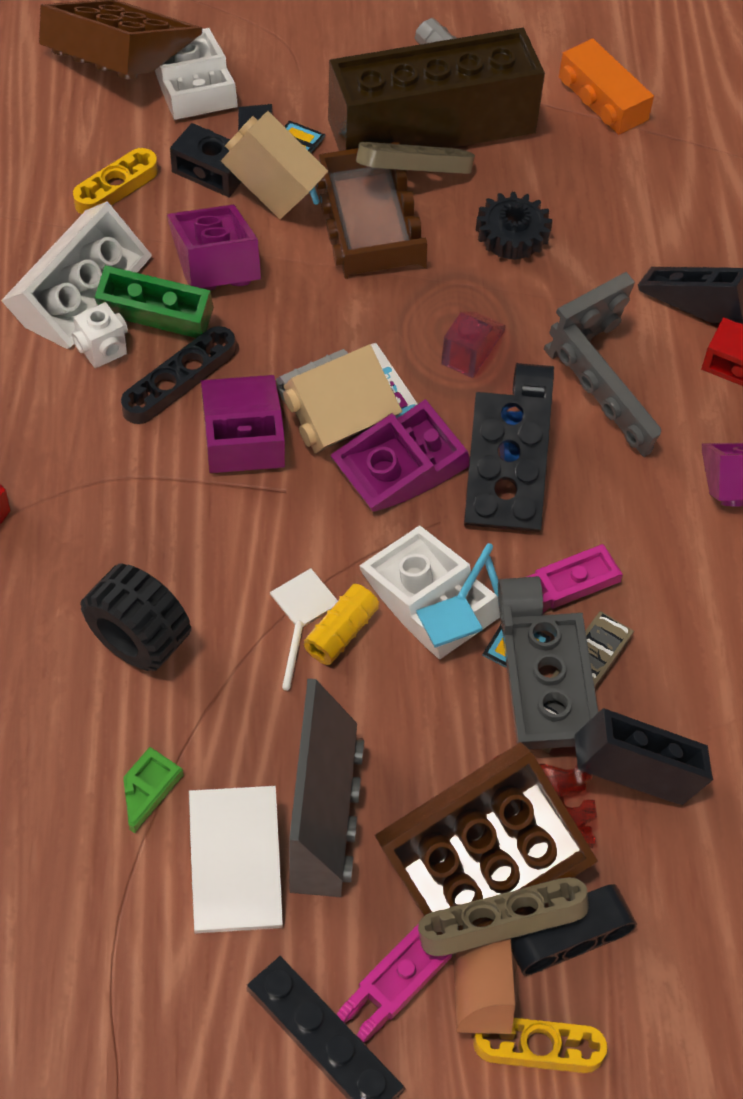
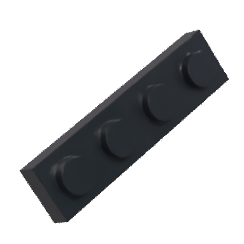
[247,956,404,1099]

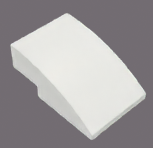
[155,28,238,120]
[359,525,500,660]
[189,786,283,934]

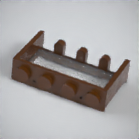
[316,142,427,279]

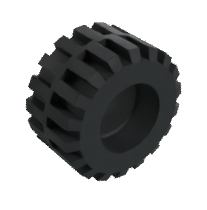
[80,563,191,671]

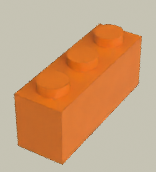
[559,38,654,135]

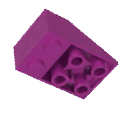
[201,375,285,473]

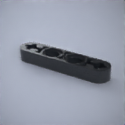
[121,326,236,424]

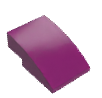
[330,399,470,512]

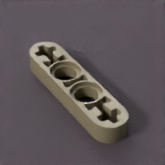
[356,142,475,174]
[418,877,589,956]

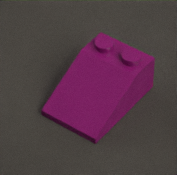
[167,204,261,291]

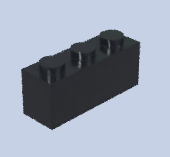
[574,708,713,806]

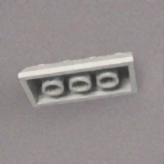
[1,201,152,349]

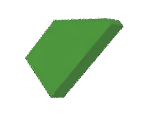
[123,747,184,833]

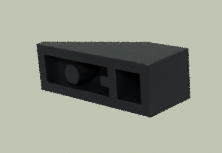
[638,267,743,324]

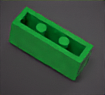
[94,265,214,338]

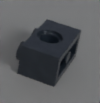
[170,123,242,197]

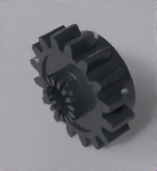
[475,192,552,260]

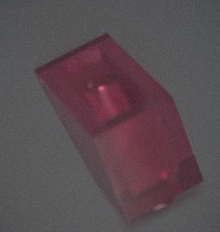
[441,311,506,378]

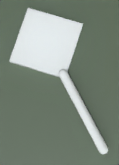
[270,568,338,691]

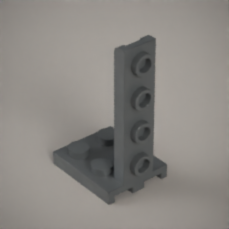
[544,272,661,457]

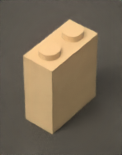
[221,111,328,219]
[283,344,402,453]

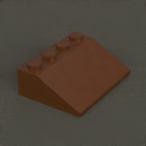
[39,0,202,79]
[375,742,598,955]

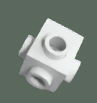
[72,302,128,369]

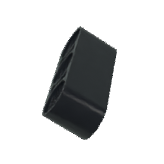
[511,884,637,975]

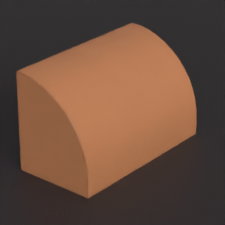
[454,938,515,1034]

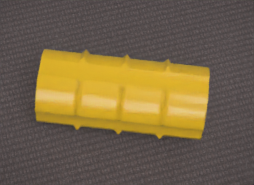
[303,584,380,665]

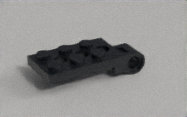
[464,363,554,532]

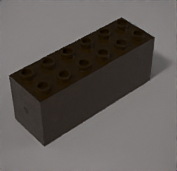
[328,27,545,151]

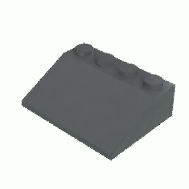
[289,679,364,897]

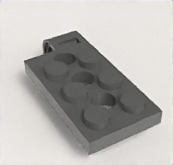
[498,576,598,750]

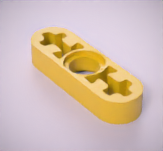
[73,148,158,214]
[473,1018,607,1073]

